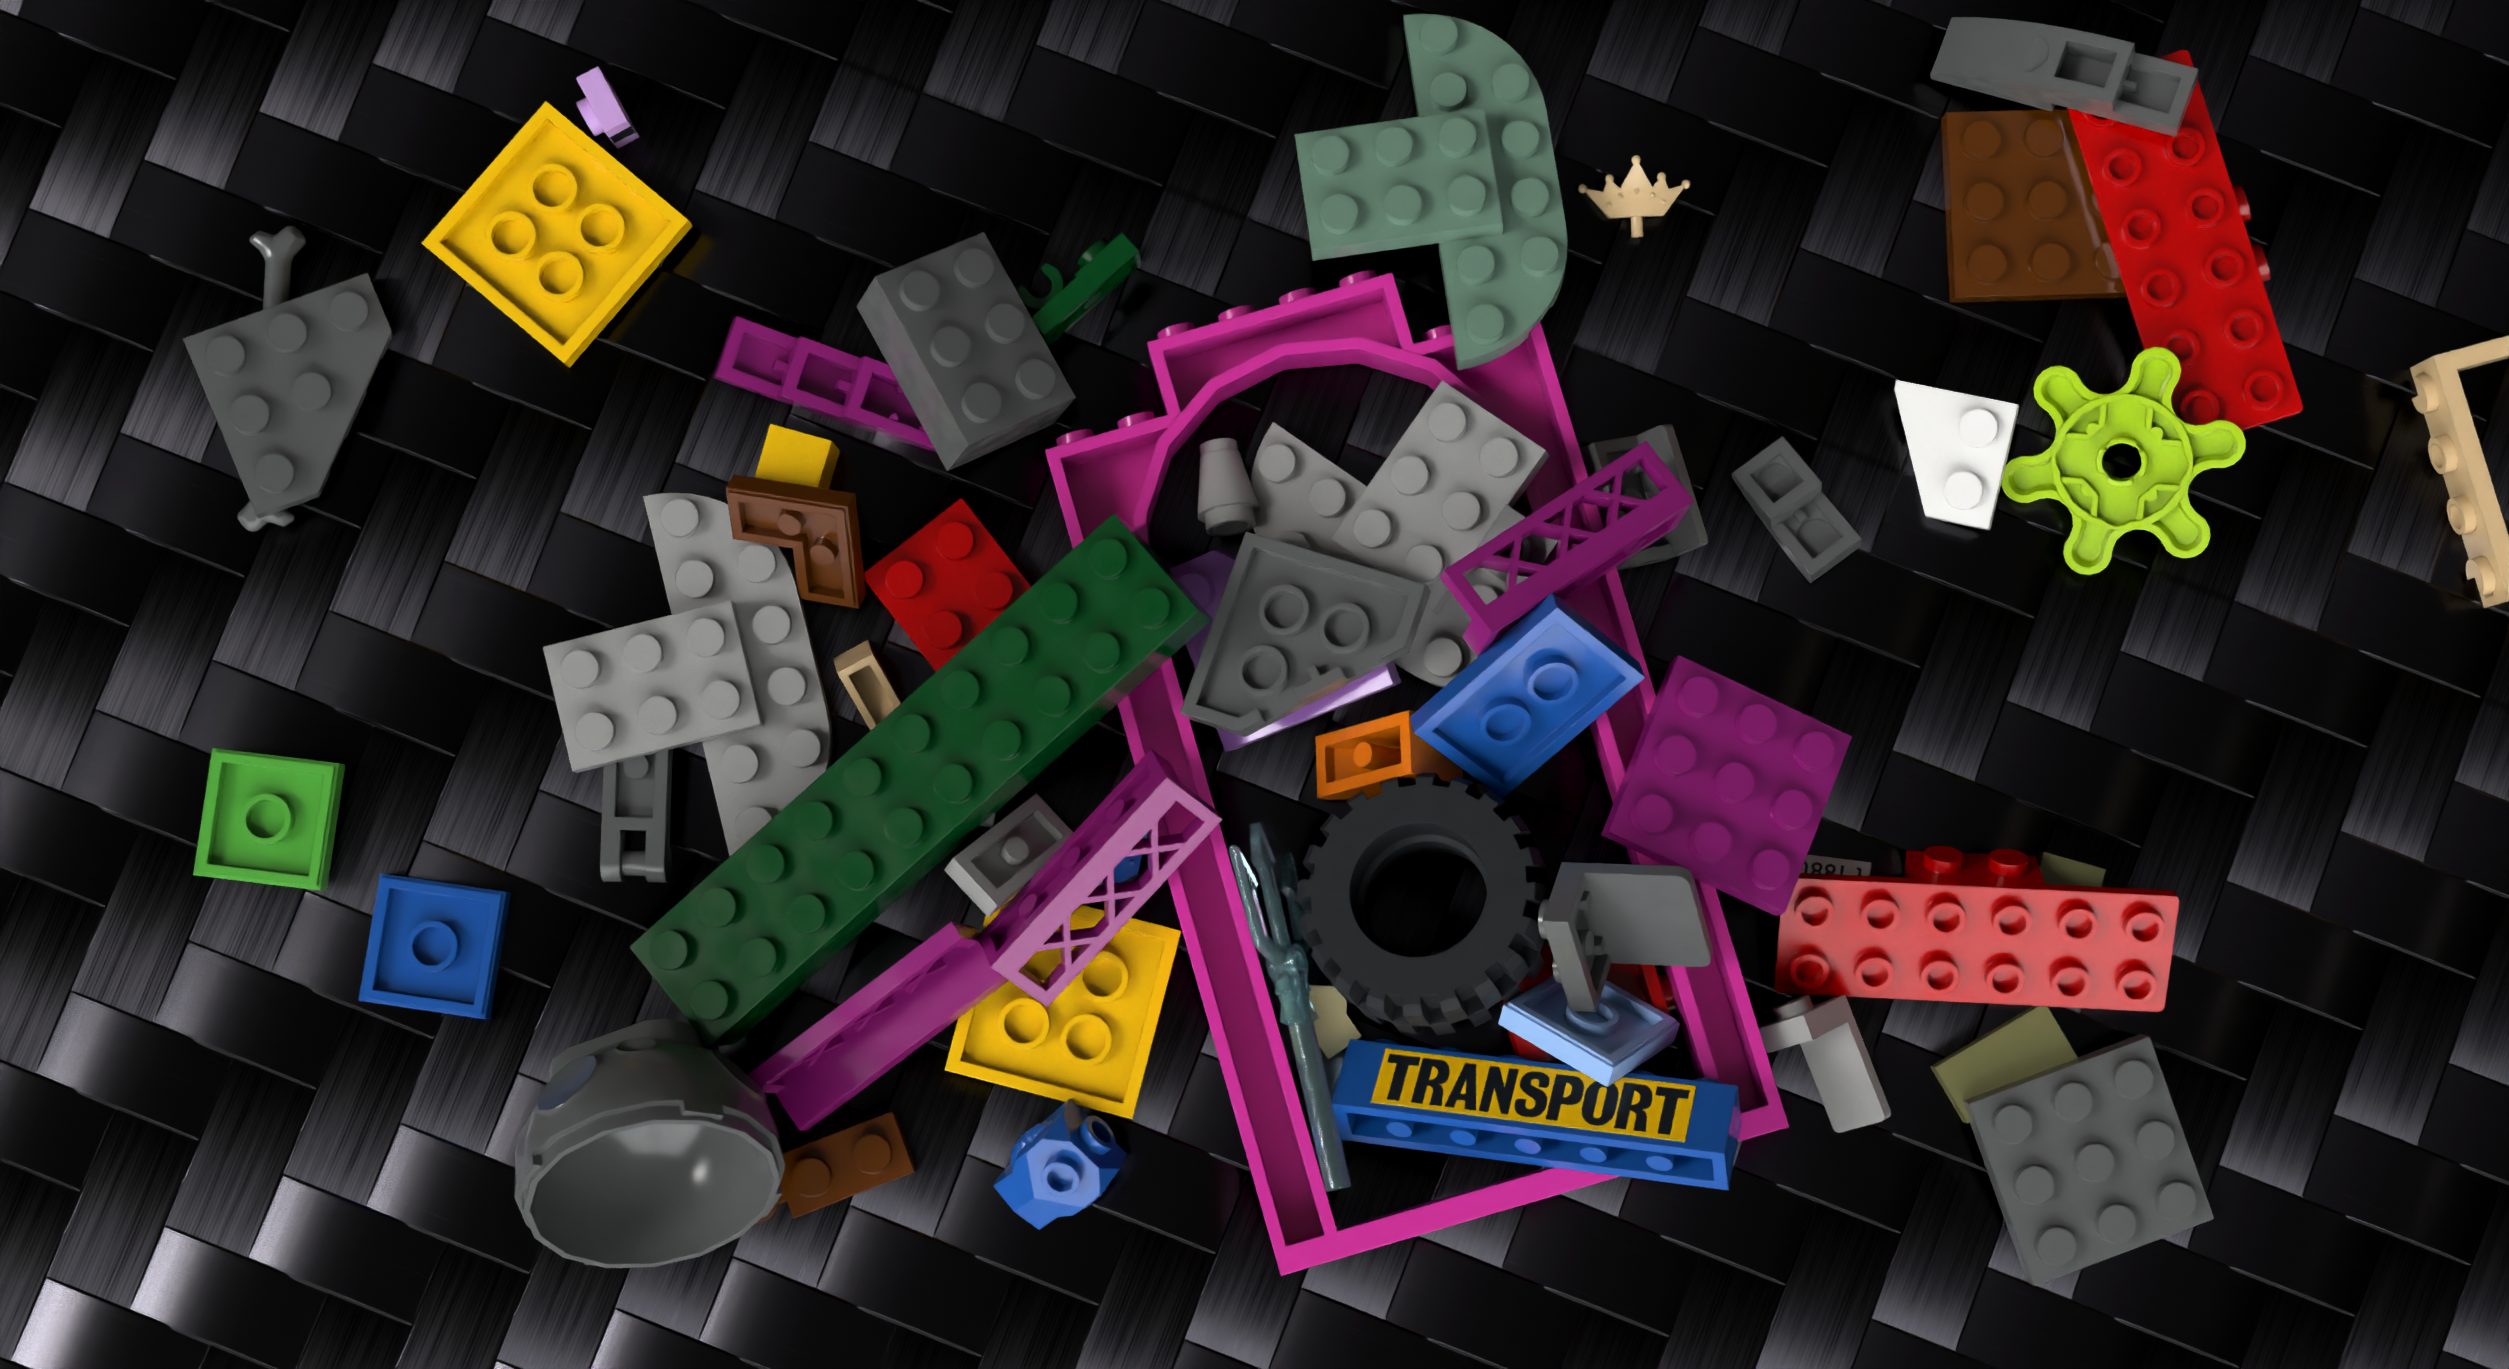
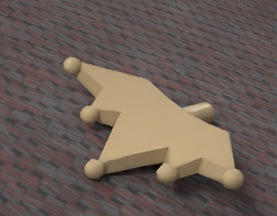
[1578,155,1691,238]

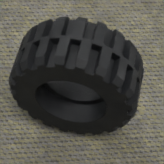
[1297,773,1553,1035]

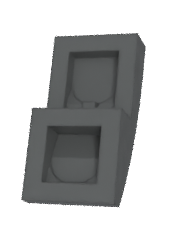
[1732,436,1862,584]

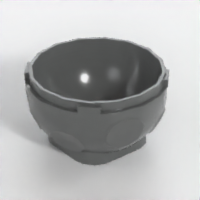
[514,1018,785,1269]

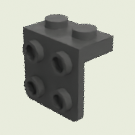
[1538,862,1713,1012]

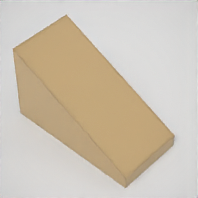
[833,640,901,731]

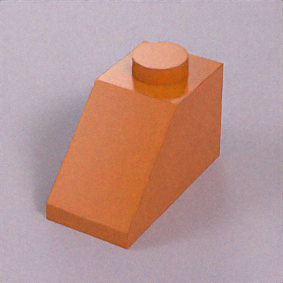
[1315,710,1464,800]

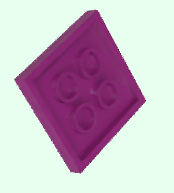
[1601,655,1852,916]

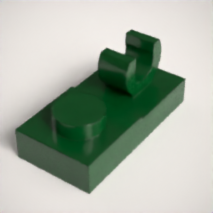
[1016,233,1141,348]

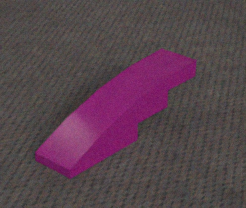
[713,316,936,452]

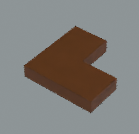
[726,474,866,609]

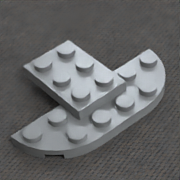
[1250,381,1550,688]
[543,493,833,856]

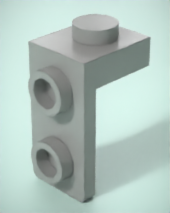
[1759,995,1891,1133]

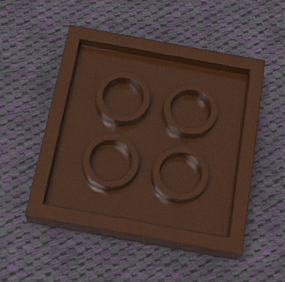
[1941,109,2127,303]

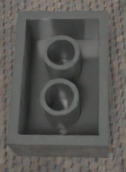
[856,232,1076,471]

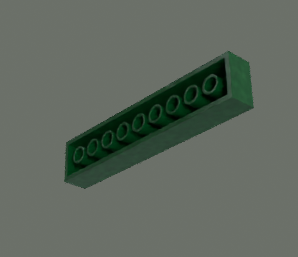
[630,513,1213,1047]

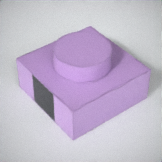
[576,66,639,149]

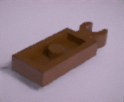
[755,1110,917,1224]

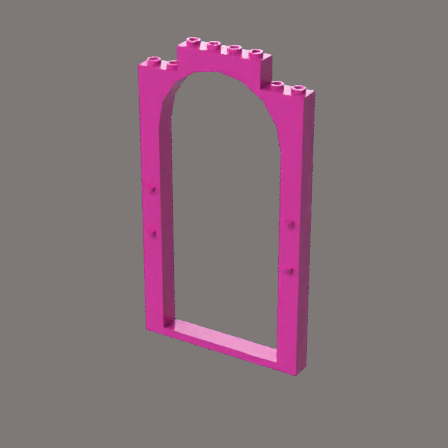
[1045,270,1789,1276]

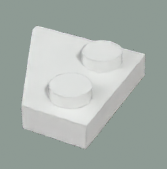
[1894,380,2019,531]

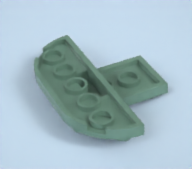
[1295,14,1568,370]

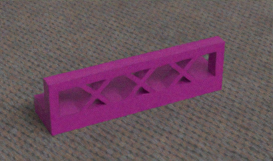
[1440,441,1694,657]
[979,749,1222,1007]
[748,922,1009,1131]

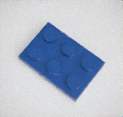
[1410,593,1645,799]

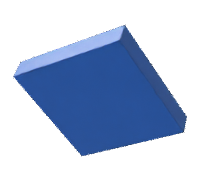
[358,873,511,1019]

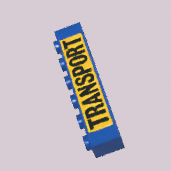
[1331,1039,1742,1190]

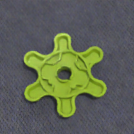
[2001,346,2246,575]

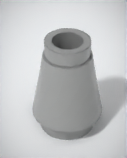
[1197,438,1260,537]

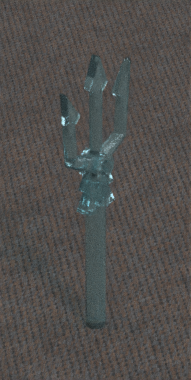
[1229,822,1351,1192]

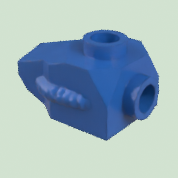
[993,1099,1127,1230]

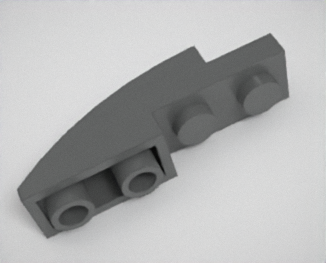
[1930,17,2199,137]

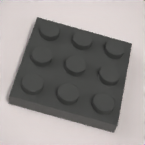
[1963,1034,2214,1286]

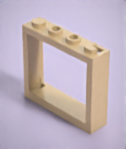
[2410,335,2509,608]

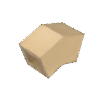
[1305,985,1361,1059]

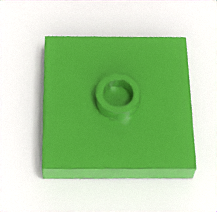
[193,748,345,891]

